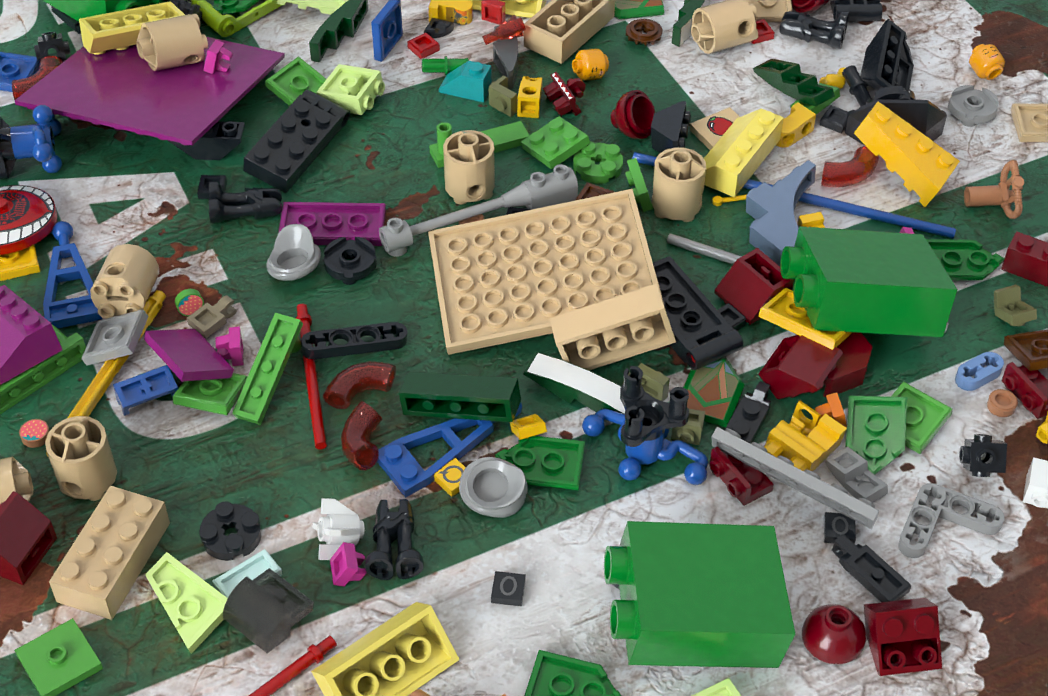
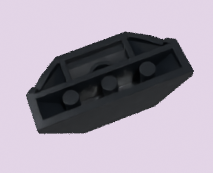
[860,19,914,92]
[844,100,947,146]

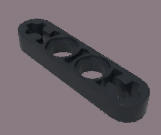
[301,322,407,359]

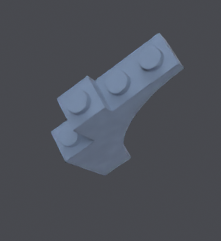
[746,160,816,266]

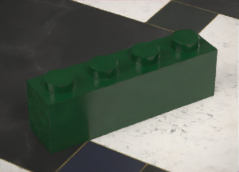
[399,372,521,422]

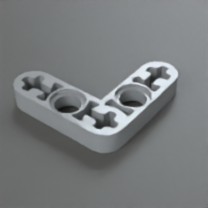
[898,483,1005,558]

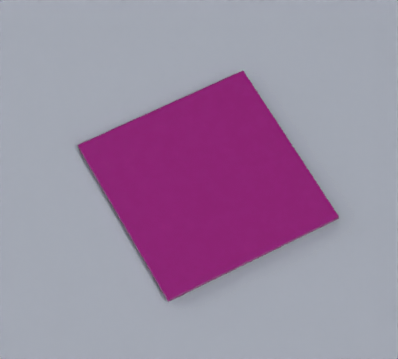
[15,37,285,146]

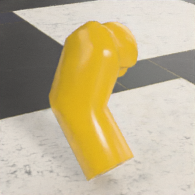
[819,67,846,90]

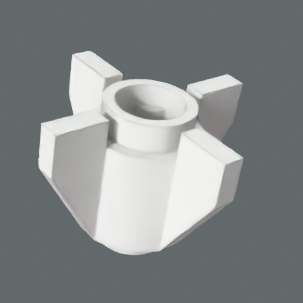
[313,498,365,560]

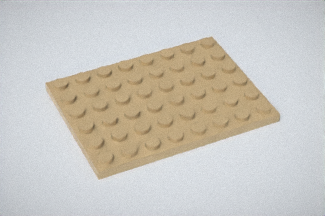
[428,189,664,355]

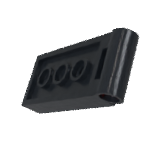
[243,89,350,193]
[653,256,743,370]

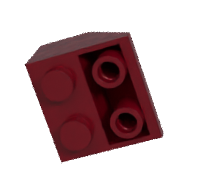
[714,248,794,325]
[758,335,843,399]
[0,491,57,585]
[864,598,942,676]

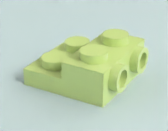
[316,64,385,115]

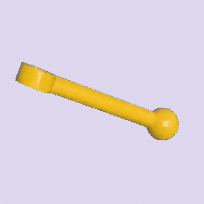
[712,194,747,206]

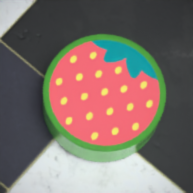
[175,289,204,316]

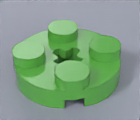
[573,141,623,184]

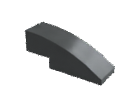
[493,23,518,89]

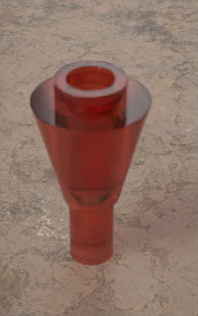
[482,15,526,45]

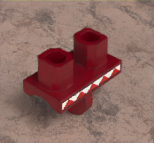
[543,72,586,117]

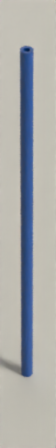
[632,152,956,239]

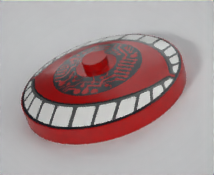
[0,185,58,255]

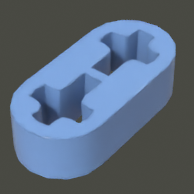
[955,352,1004,391]

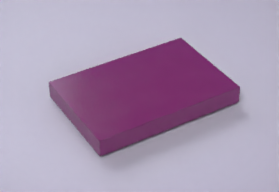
[144,329,234,381]

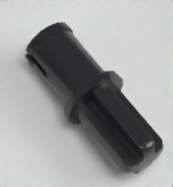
[842,65,872,107]

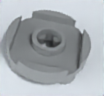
[948,85,999,127]

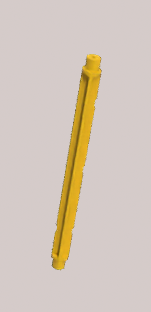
[46,290,166,457]

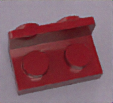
[1001,362,1048,419]
[709,446,774,506]

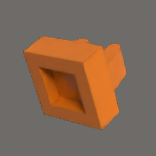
[815,392,847,431]

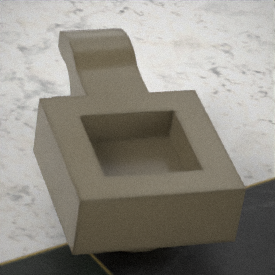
[187,295,237,339]

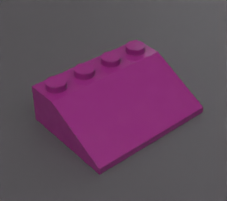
[0,285,63,385]

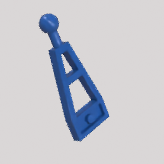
[43,221,103,328]
[374,402,522,498]

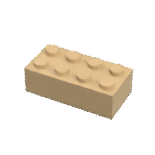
[524,0,615,64]
[549,283,676,370]
[49,486,170,620]

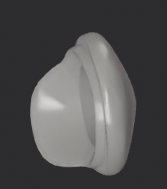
[266,224,321,281]
[459,457,528,518]

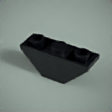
[651,101,691,153]
[167,121,245,160]

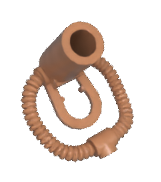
[964,160,1024,219]

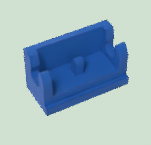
[113,365,178,416]

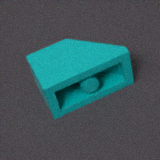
[439,61,492,103]

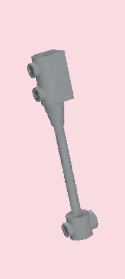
[379,164,578,257]

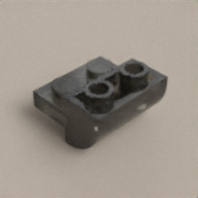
[223,568,314,653]

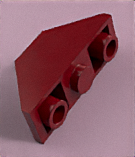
[824,332,872,397]

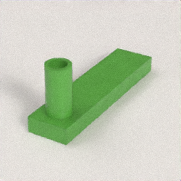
[429,121,530,168]
[232,313,303,425]
[0,325,86,414]

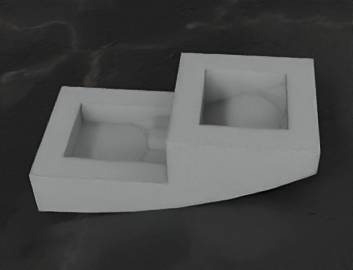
[825,447,888,503]

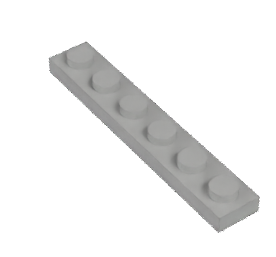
[711,427,879,529]

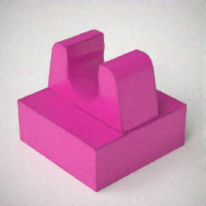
[203,40,233,74]
[216,326,244,366]
[330,542,367,587]

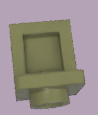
[488,75,517,117]
[994,285,1037,326]
[623,363,670,401]
[671,409,705,445]

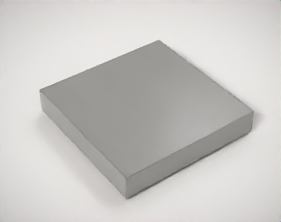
[81,310,148,366]

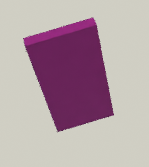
[279,202,386,246]

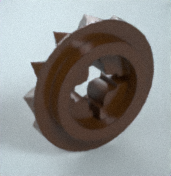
[626,19,663,46]

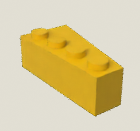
[854,101,960,207]

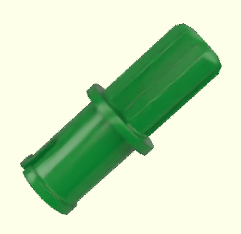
[421,56,469,75]

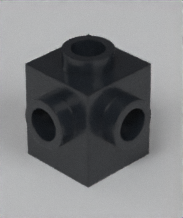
[34,32,71,68]
[959,434,1007,477]

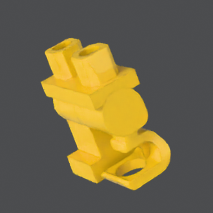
[764,400,847,471]

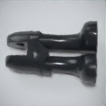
[779,11,849,49]
[209,181,282,223]
[365,499,424,580]

